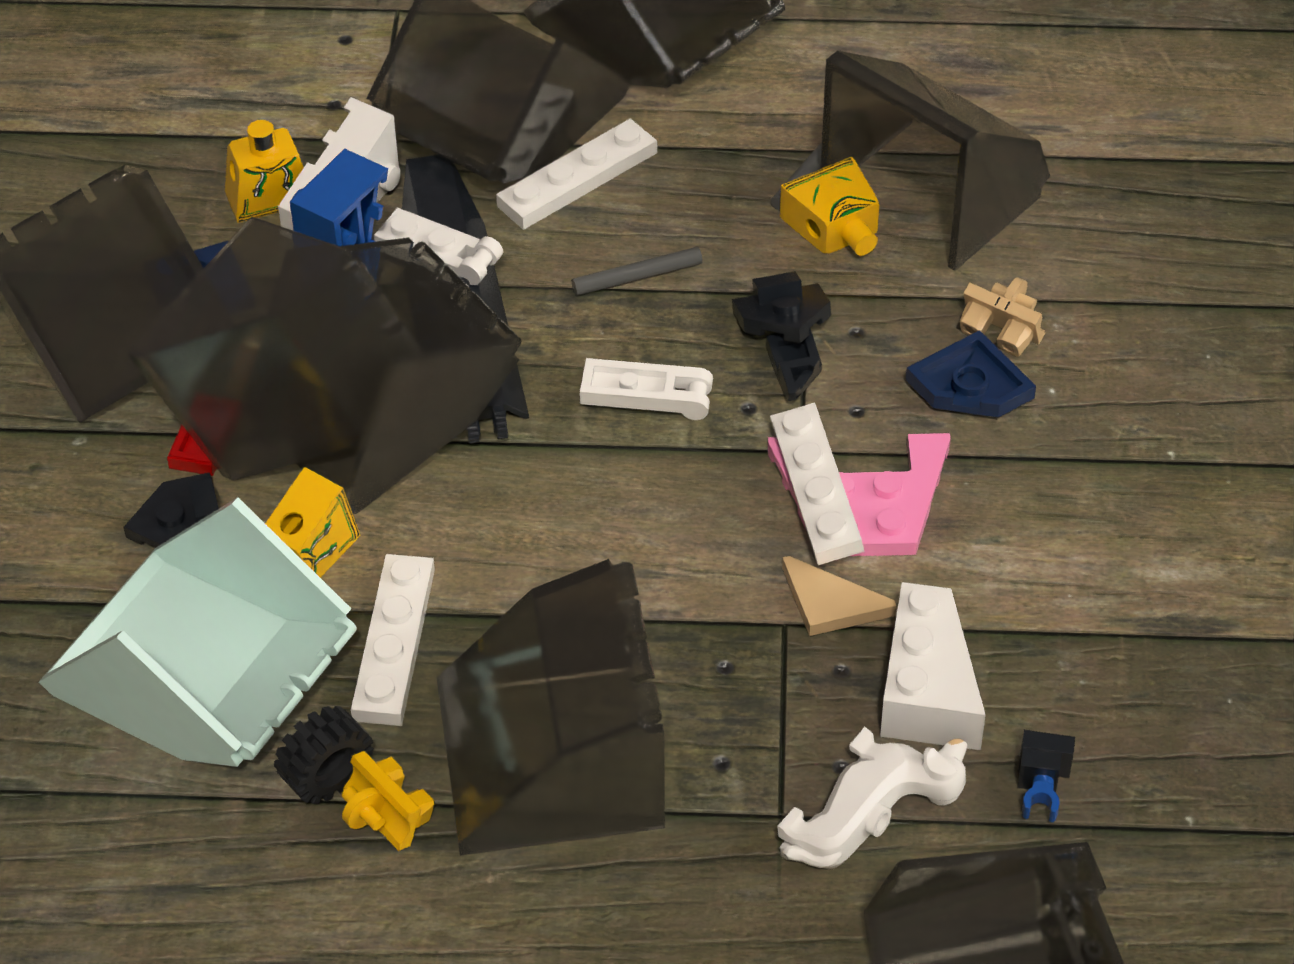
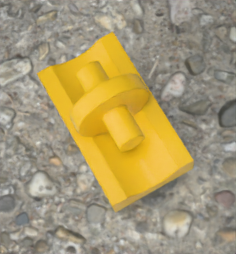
[342,751,434,851]

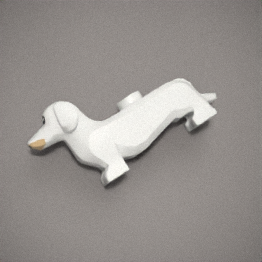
[777,727,968,869]

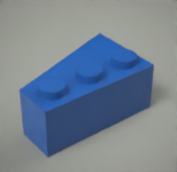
[290,148,388,318]

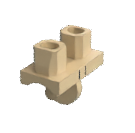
[959,277,1045,357]

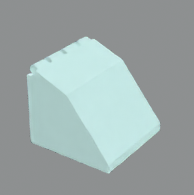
[39,497,357,767]

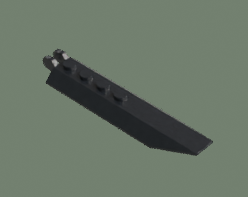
[402,153,529,444]

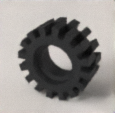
[274,706,373,804]

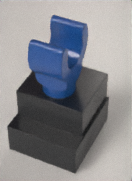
[1018,730,1075,823]

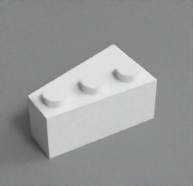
[278,97,401,243]
[880,582,986,751]

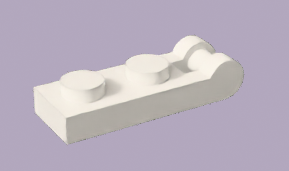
[374,208,503,285]
[580,358,713,420]

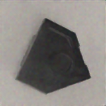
[732,271,831,344]
[123,472,219,547]

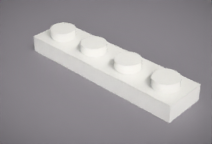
[496,118,657,230]
[770,403,865,565]
[351,554,435,726]

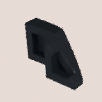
[766,328,822,401]

